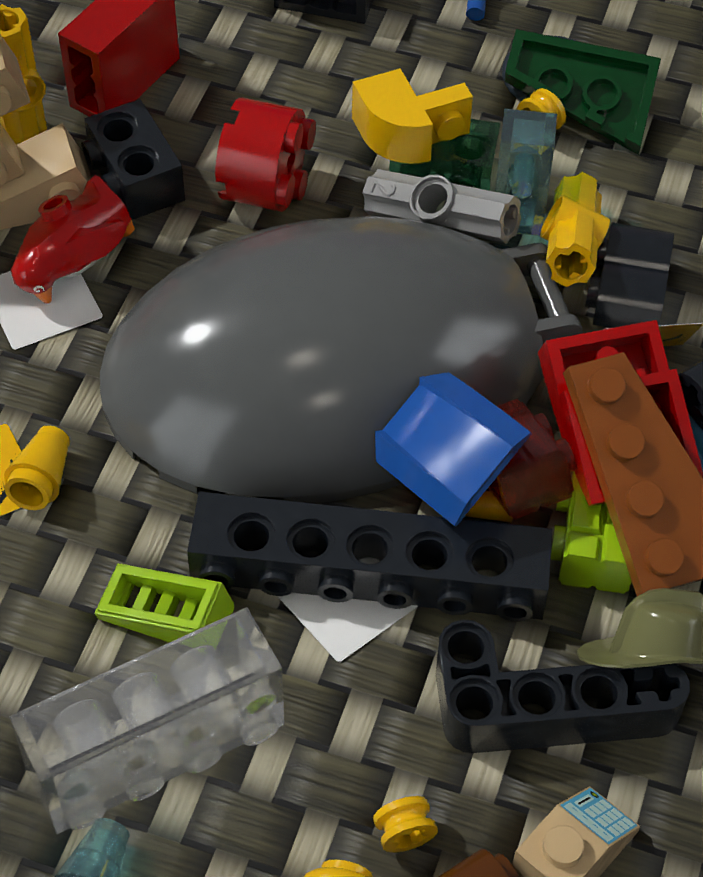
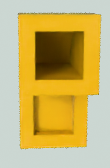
[352,68,473,164]

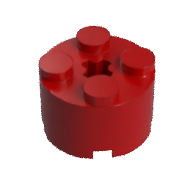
[215,97,316,212]

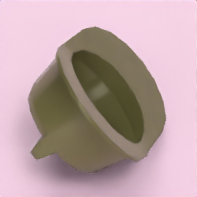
[577,588,703,668]

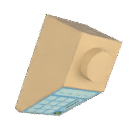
[512,786,640,877]

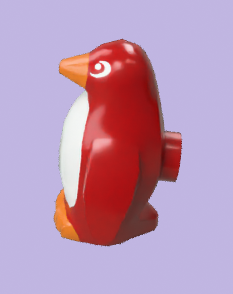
[11,174,135,303]

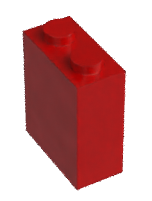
[58,0,180,117]

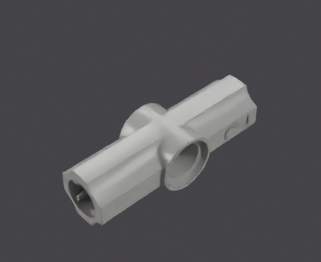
[362,169,521,244]

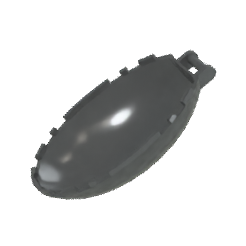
[100,216,583,504]

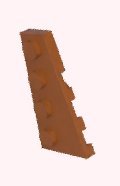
[563,352,703,596]

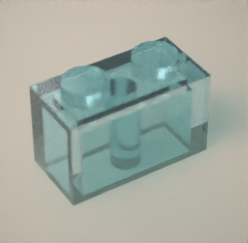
[495,108,557,236]

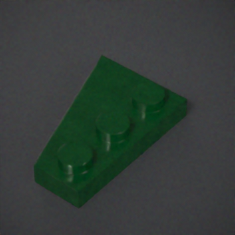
[505,29,661,155]

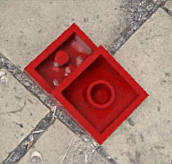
[538,320,703,506]

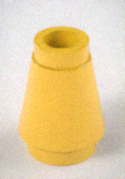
[4,426,70,510]

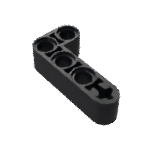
[436,620,690,753]

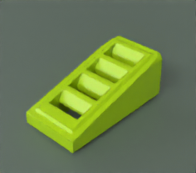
[94,563,234,654]

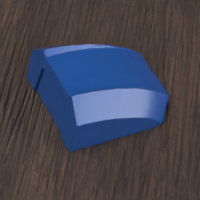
[375,372,532,527]

